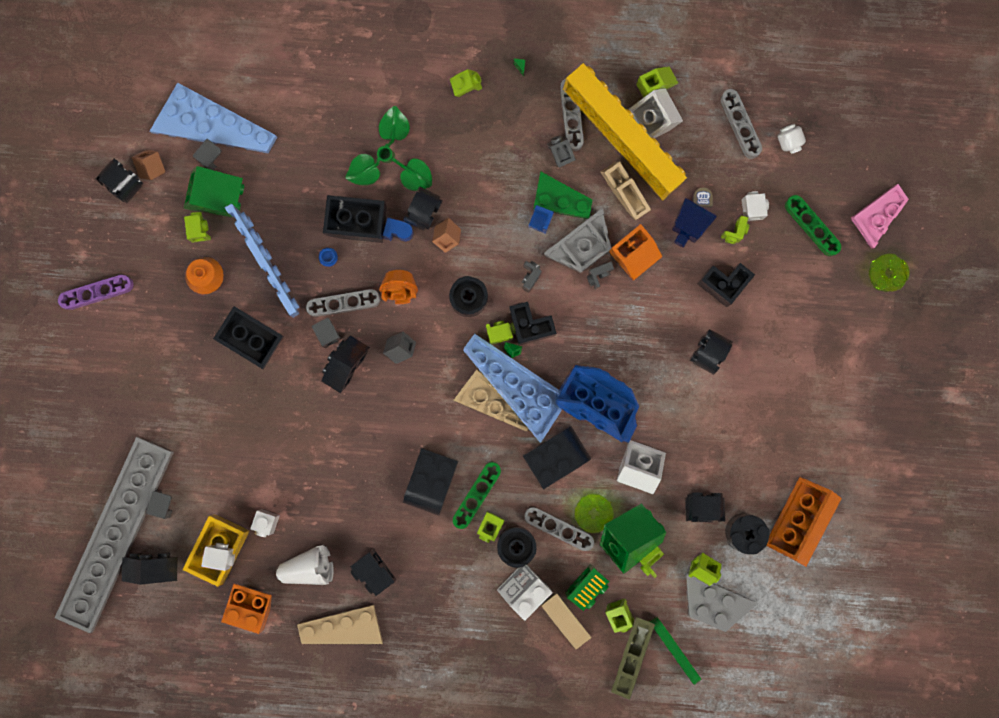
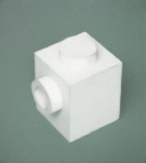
[742,191,769,221]
[250,509,280,537]
[201,543,235,571]

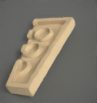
[453,370,528,431]
[297,604,383,644]

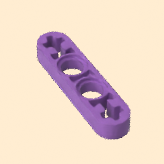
[58,275,134,310]

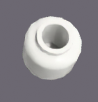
[778,124,806,154]

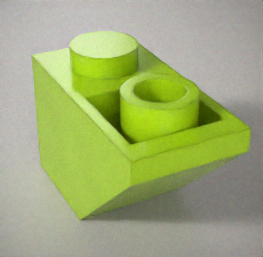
[636,67,678,98]

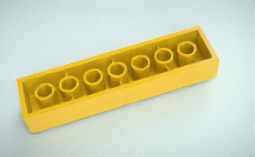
[563,63,687,200]

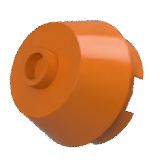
[185,257,224,294]
[379,270,418,304]

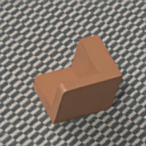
[131,150,165,180]
[432,218,461,253]

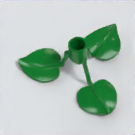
[345,106,432,191]

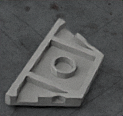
[544,209,611,273]
[685,572,757,632]

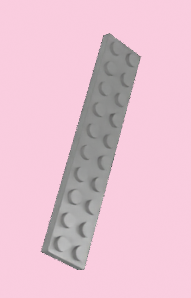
[55,437,174,633]

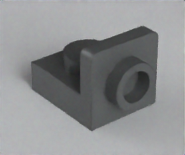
[547,136,576,168]
[522,261,542,293]
[587,262,614,290]

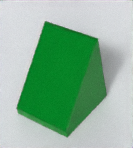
[513,58,525,76]
[504,342,522,358]

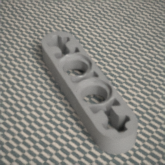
[560,79,584,151]
[720,89,762,159]
[306,289,381,317]
[524,507,594,551]

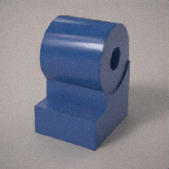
[383,218,413,242]

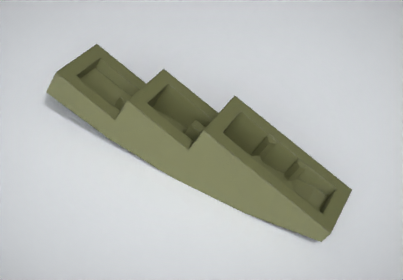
[611,617,655,700]

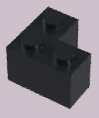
[697,263,755,307]
[509,302,557,346]
[321,335,370,393]
[350,549,396,596]
[122,553,178,585]

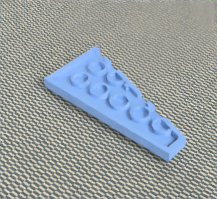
[150,83,277,153]
[225,204,300,318]
[463,334,562,443]

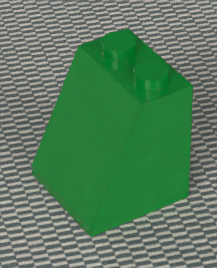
[184,166,245,217]
[600,503,666,574]

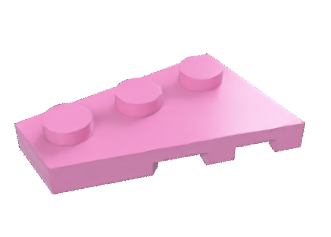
[851,184,909,249]

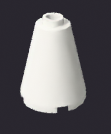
[276,545,334,585]

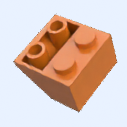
[609,224,663,281]
[221,583,272,634]

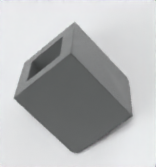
[193,139,222,170]
[311,318,342,348]
[383,332,416,364]
[146,490,172,519]

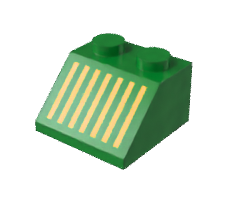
[565,564,610,611]

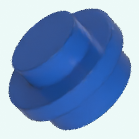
[319,248,338,267]

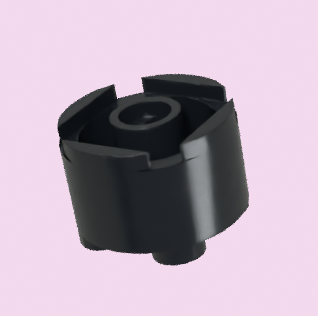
[95,158,143,204]
[403,186,443,231]
[449,276,488,317]
[690,329,733,375]
[685,492,725,523]
[725,514,770,555]
[497,526,537,568]

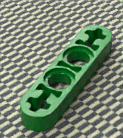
[785,195,841,257]
[453,462,501,529]
[650,616,702,685]

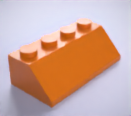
[766,477,842,567]

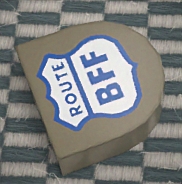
[693,187,713,208]

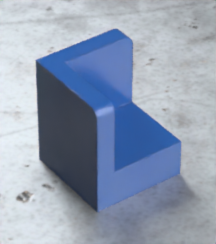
[528,205,554,234]

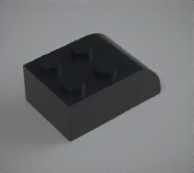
[323,195,387,243]
[213,306,284,370]
[523,426,592,490]
[403,448,459,516]

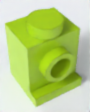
[184,212,211,243]
[486,321,515,345]
[477,511,504,543]
[688,552,722,586]
[605,598,634,633]

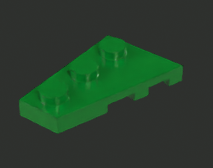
[533,171,593,219]

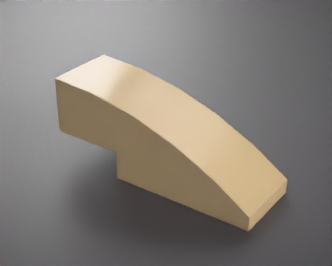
[600,161,651,220]
[541,592,591,649]

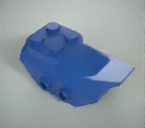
[555,365,639,443]

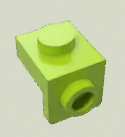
[450,69,482,97]
[721,216,749,244]
[640,547,664,578]

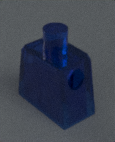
[672,198,717,247]

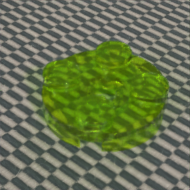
[869,254,909,292]
[574,494,614,533]

